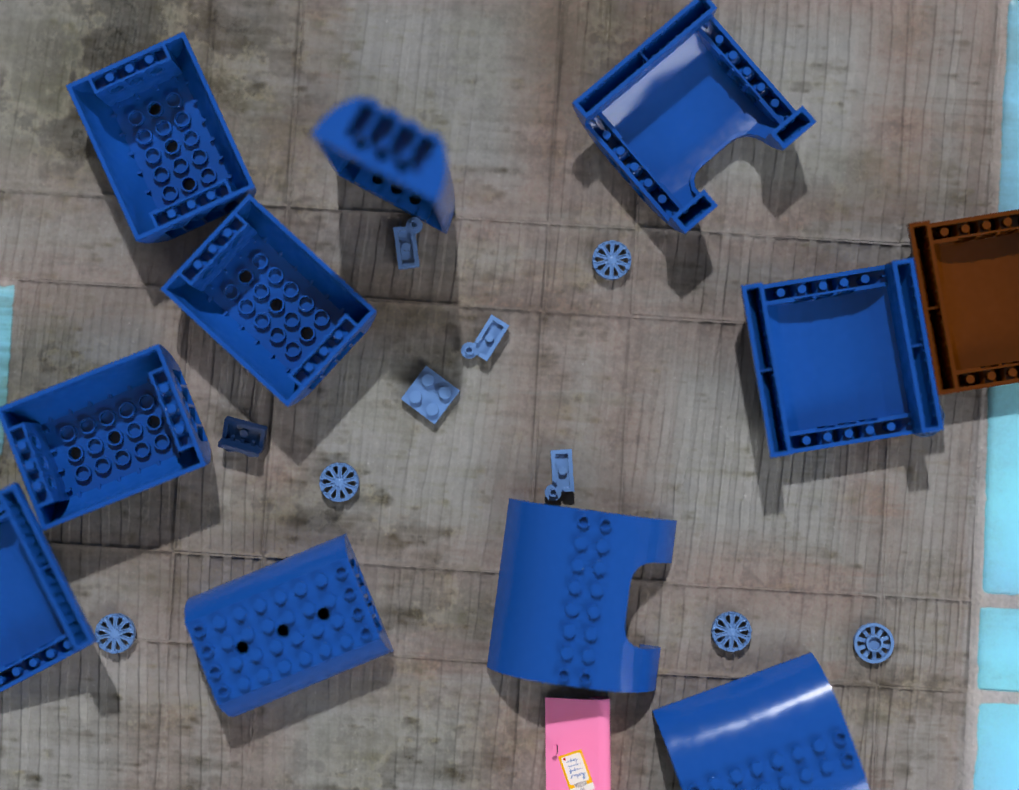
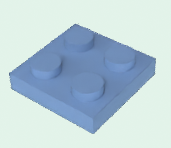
[401,366,460,424]

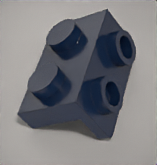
[218,416,268,457]

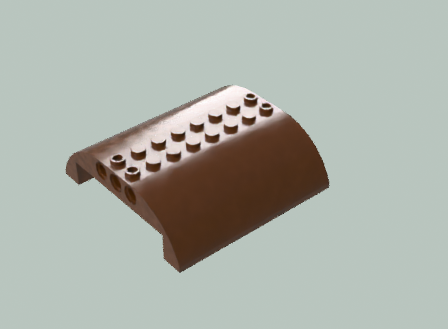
[907,209,1019,395]

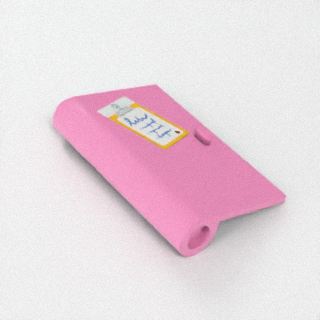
[545,696,611,790]

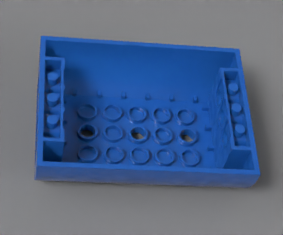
[66,32,256,243]
[311,96,455,234]
[161,194,377,407]
[0,344,211,530]
[185,533,394,717]

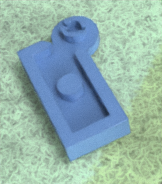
[393,217,423,270]
[461,314,509,361]
[545,449,574,501]

